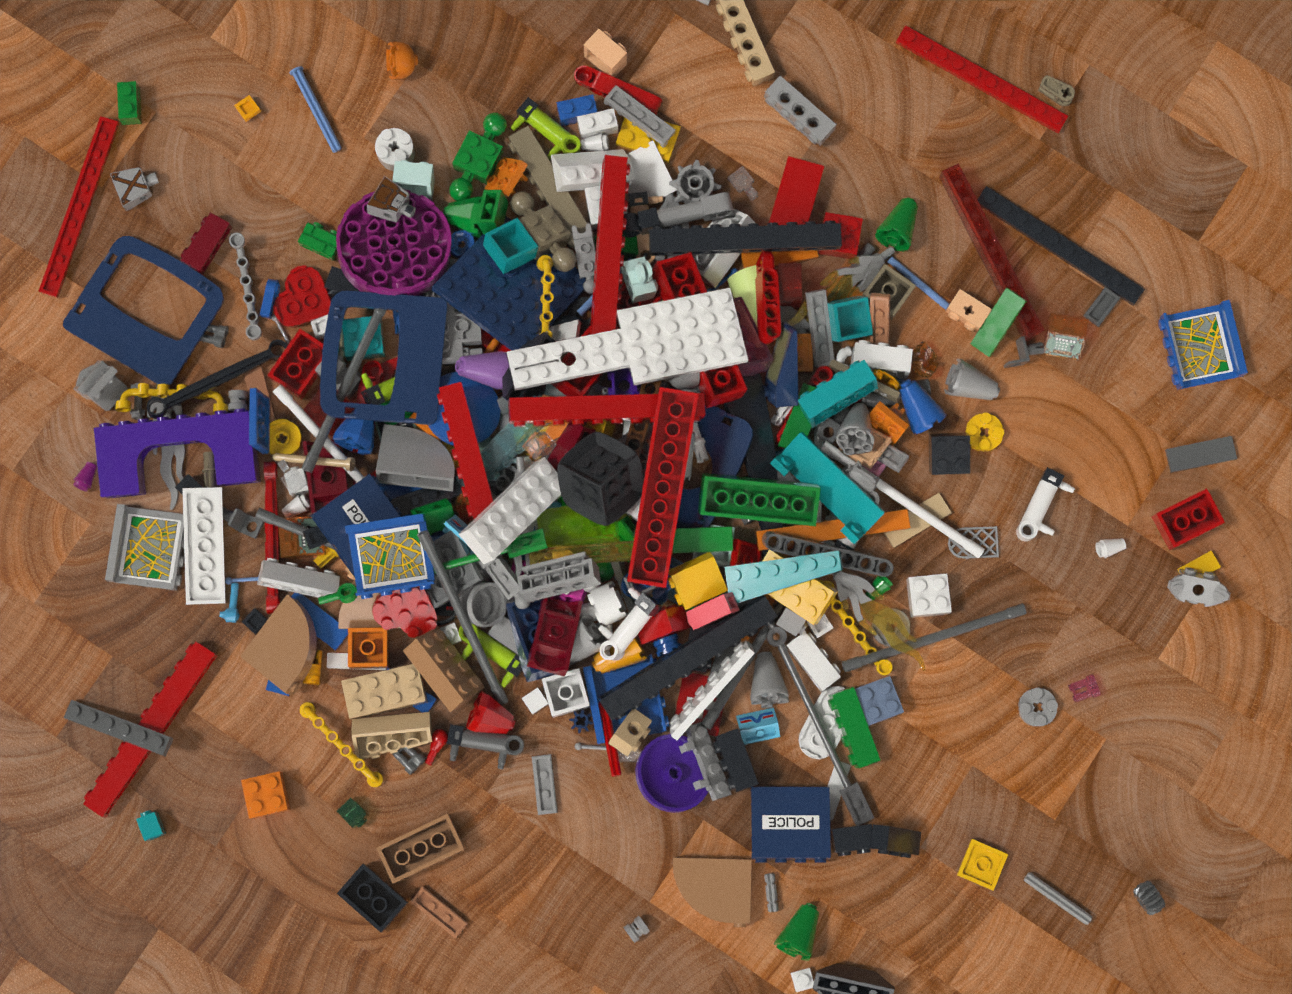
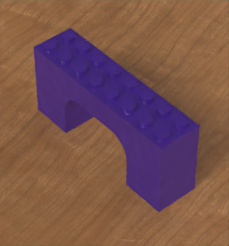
[94,408,261,499]

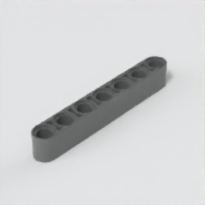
[762,531,893,577]

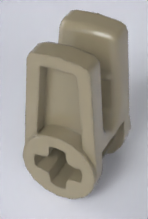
[1038,75,1075,106]

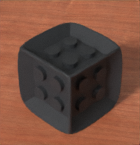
[557,432,644,526]

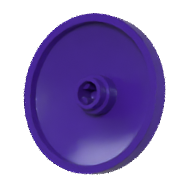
[635,734,708,813]

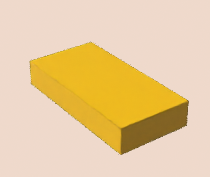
[1177,551,1221,574]

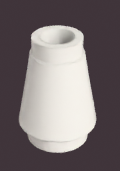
[581,133,609,151]
[282,494,311,519]
[1096,538,1126,558]

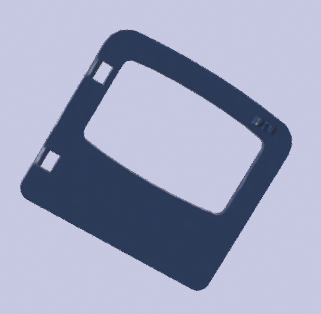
[63,236,224,387]
[320,291,447,425]

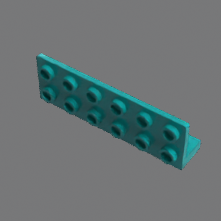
[770,432,885,544]

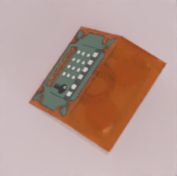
[1043,313,1089,361]
[279,517,326,560]

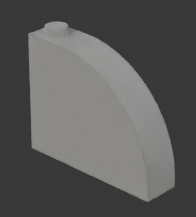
[376,424,455,491]

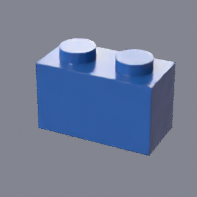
[556,94,597,127]

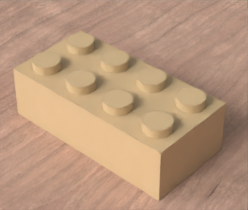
[341,664,428,720]

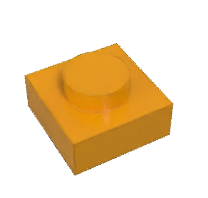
[234,95,261,122]

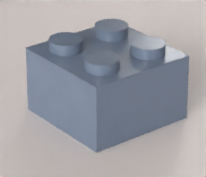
[855,676,904,726]

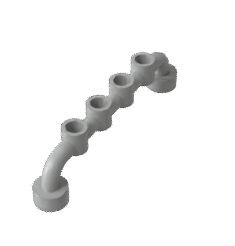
[229,233,262,341]

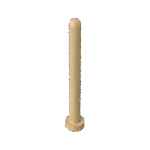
[273,453,355,471]

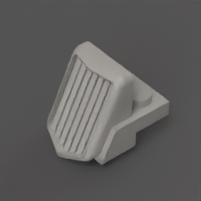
[73,360,127,411]

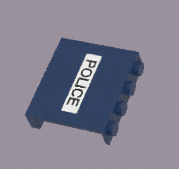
[310,474,403,577]
[750,787,831,863]

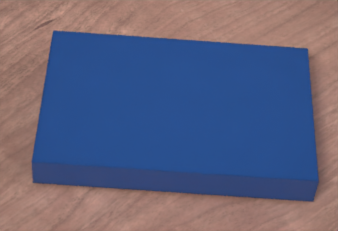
[249,388,270,454]

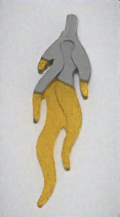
[786,247,895,326]
[831,571,925,671]

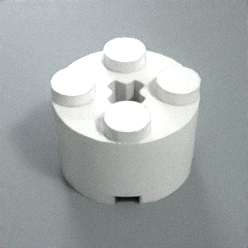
[375,128,415,171]
[587,581,628,626]

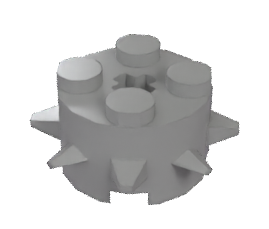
[669,160,721,204]

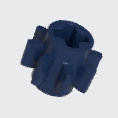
[569,709,593,734]

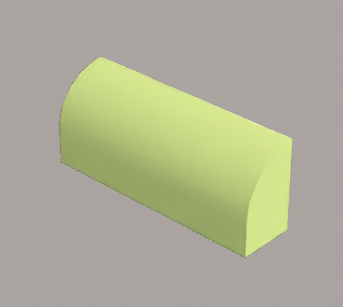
[727,265,776,349]

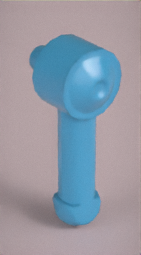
[219,582,239,623]

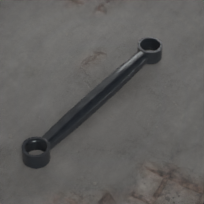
[147,339,287,419]

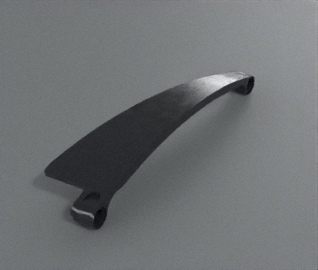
[723,330,783,556]

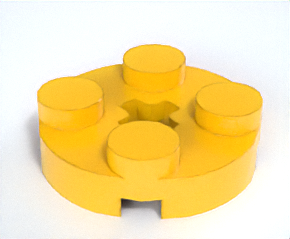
[965,413,1004,452]
[269,419,302,455]

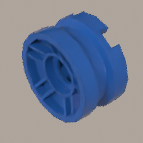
[451,230,475,259]
[652,633,682,657]

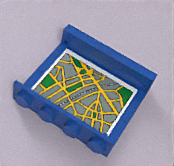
[1158,300,1248,390]
[345,514,436,599]

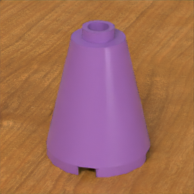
[455,351,509,389]

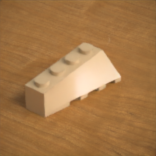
[352,712,432,764]

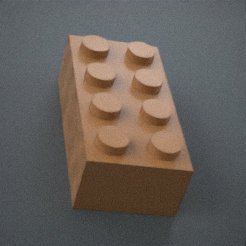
[403,626,485,712]
[376,813,466,884]

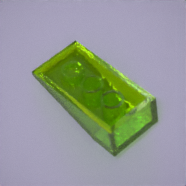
[537,506,620,549]

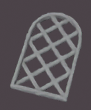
[948,526,999,559]

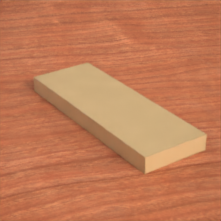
[884,493,951,548]

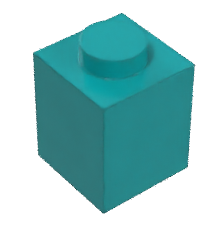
[136,810,166,841]

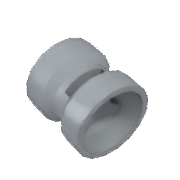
[228,390,248,412]
[623,916,650,943]

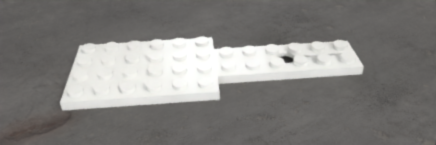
[507,288,748,391]

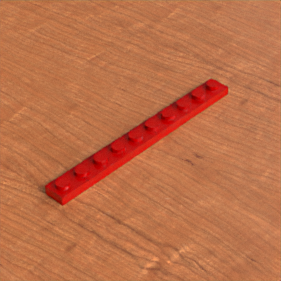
[896,25,1068,133]
[38,116,119,298]

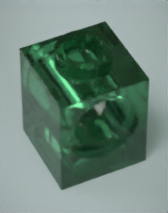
[337,797,368,828]

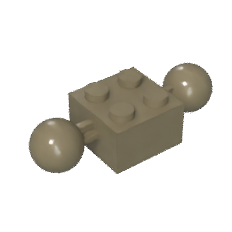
[510,191,576,272]

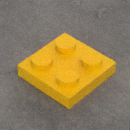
[957,839,1008,891]

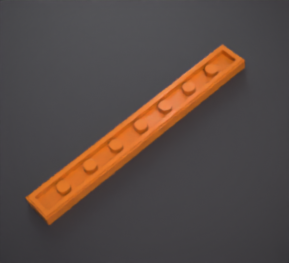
[756,509,911,551]

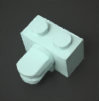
[620,256,658,303]

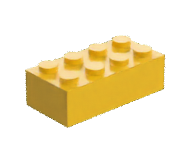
[762,550,838,625]

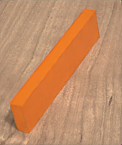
[740,250,818,269]

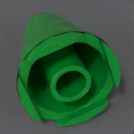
[875,197,918,252]
[774,903,819,961]

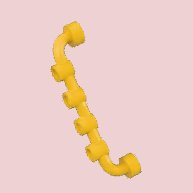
[537,255,554,338]
[115,383,228,414]
[824,581,892,676]
[300,702,383,787]

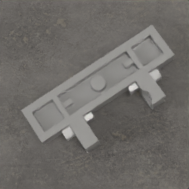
[679,722,731,801]

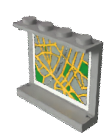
[105,504,185,591]

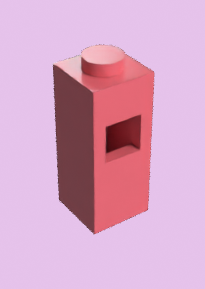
[686,592,740,630]

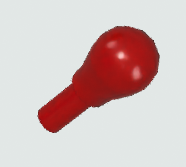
[425,729,448,766]

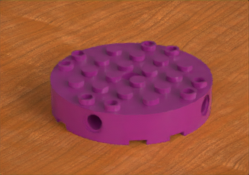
[336,189,451,296]

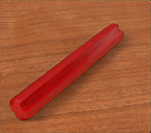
[598,702,622,777]

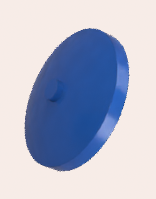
[428,372,500,446]

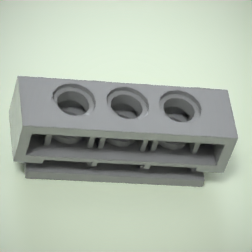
[764,76,836,146]
[517,552,601,602]

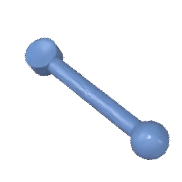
[225,576,259,585]

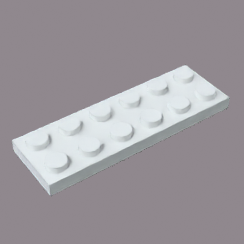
[183,487,225,605]
[669,640,755,740]

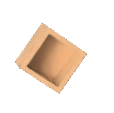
[584,29,627,77]

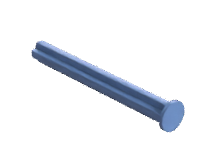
[289,66,342,153]

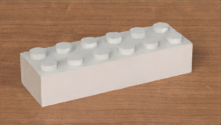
[459,457,561,564]

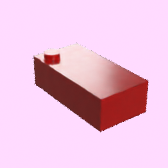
[769,156,824,225]

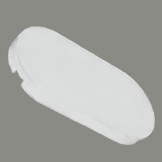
[798,686,845,759]

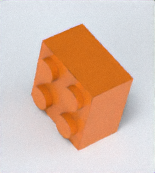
[348,628,389,669]
[241,771,290,819]

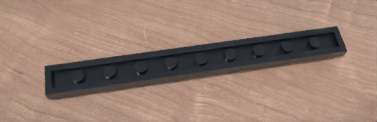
[975,186,1145,306]
[302,476,465,550]

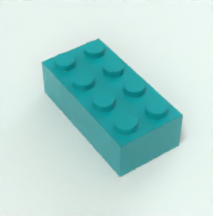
[798,360,878,428]

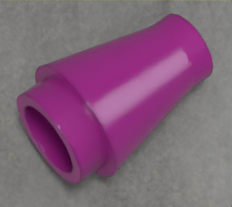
[73,462,97,492]

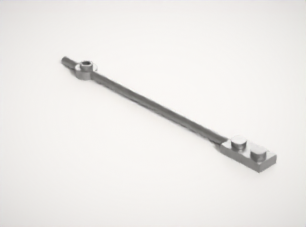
[767,622,874,826]

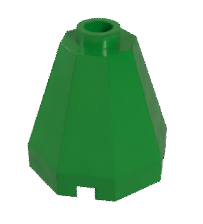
[443,196,483,238]

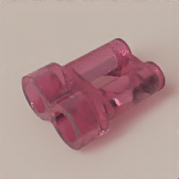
[1068,674,1101,703]

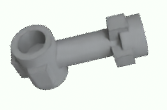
[130,383,145,420]

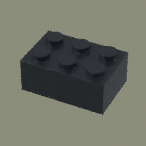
[713,728,759,793]
[337,863,409,933]

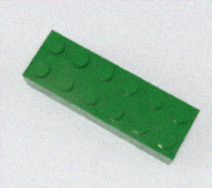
[698,473,821,526]

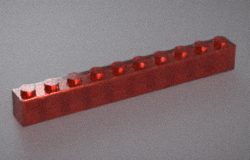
[939,163,1044,342]

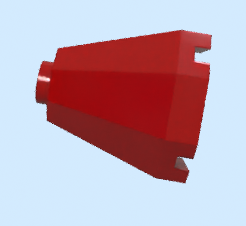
[466,691,516,734]

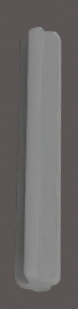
[1024,872,1092,925]

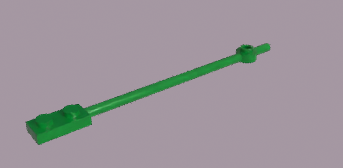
[318,528,548,605]

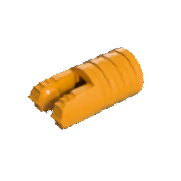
[302,650,323,685]

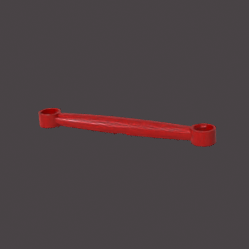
[263,461,280,614]

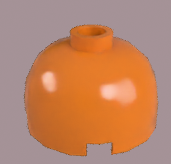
[386,42,418,80]

